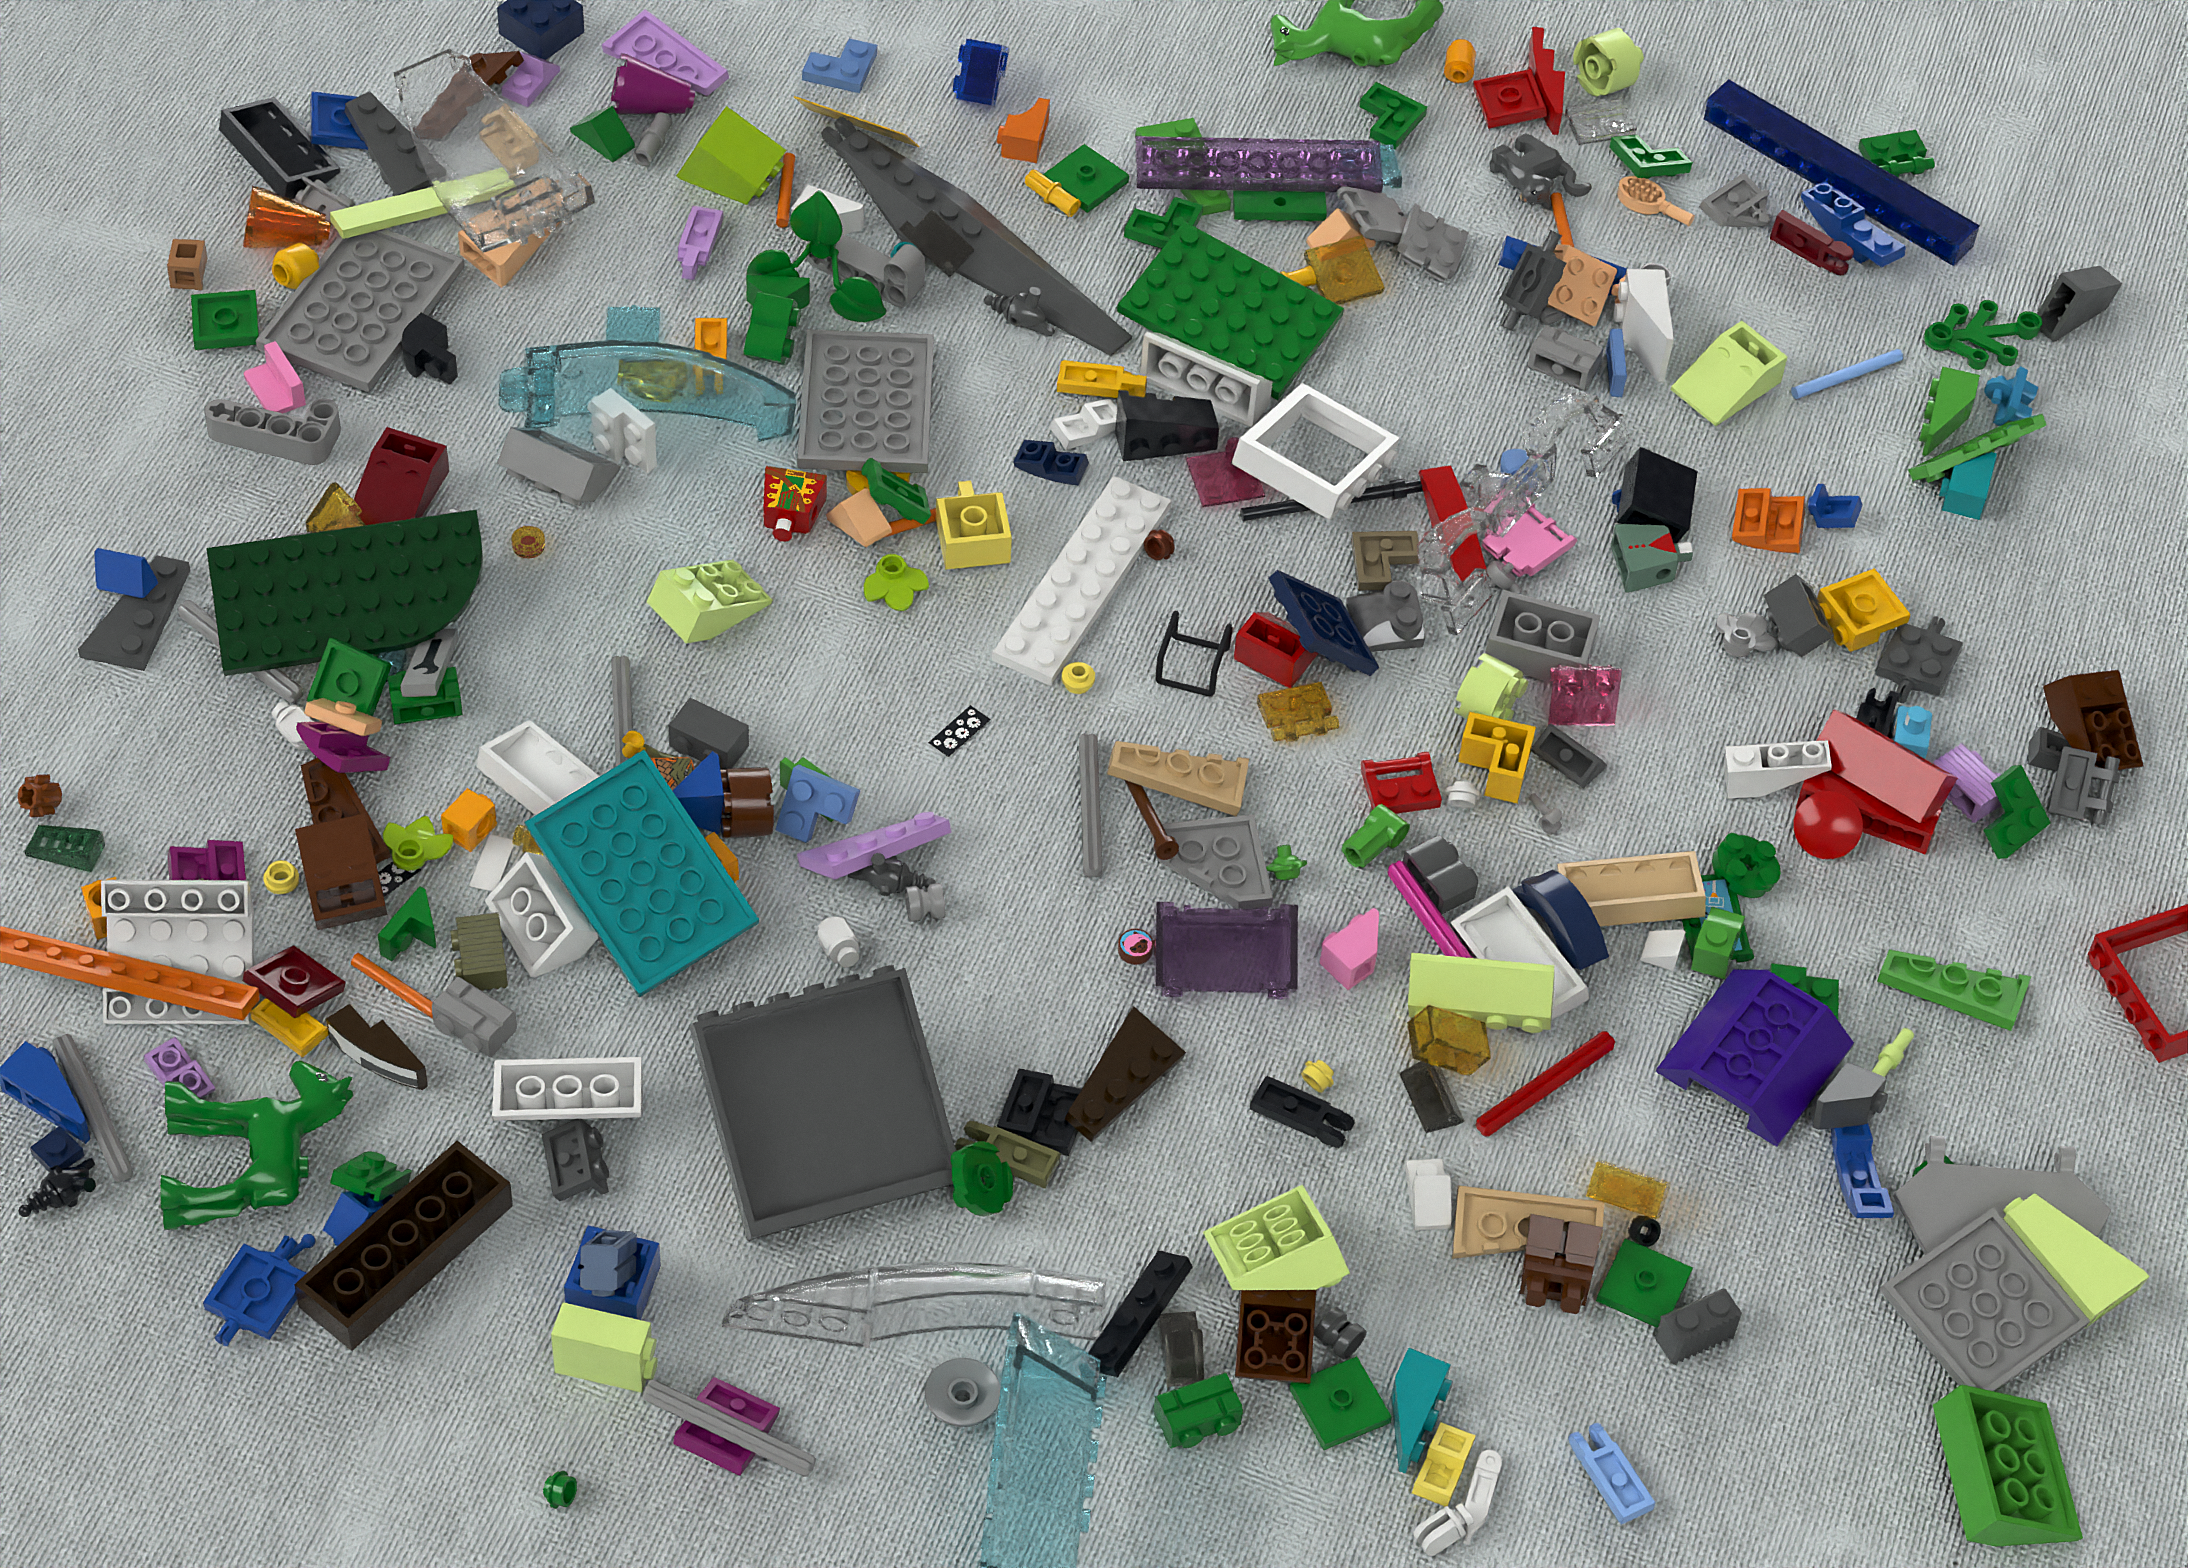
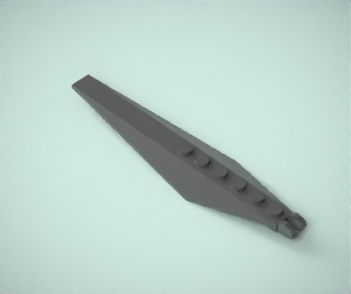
[821,117,1132,356]

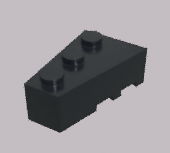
[1115,390,1219,461]

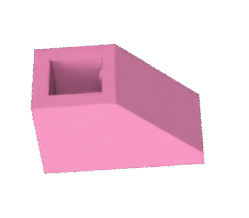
[1320,908,1379,990]

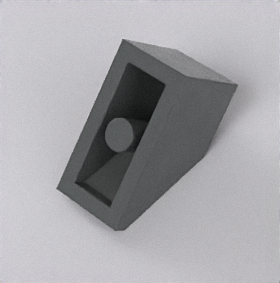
[1812,1062,1888,1130]

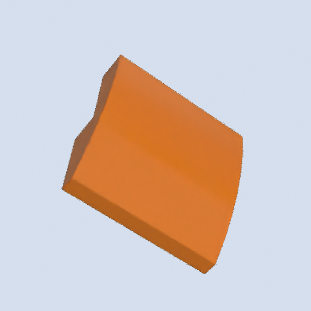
[1732,488,1806,553]

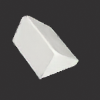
[1640,930,1686,971]

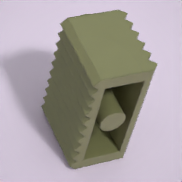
[450,912,508,991]

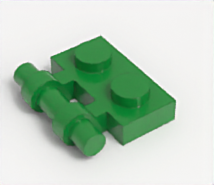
[1858,129,1935,179]

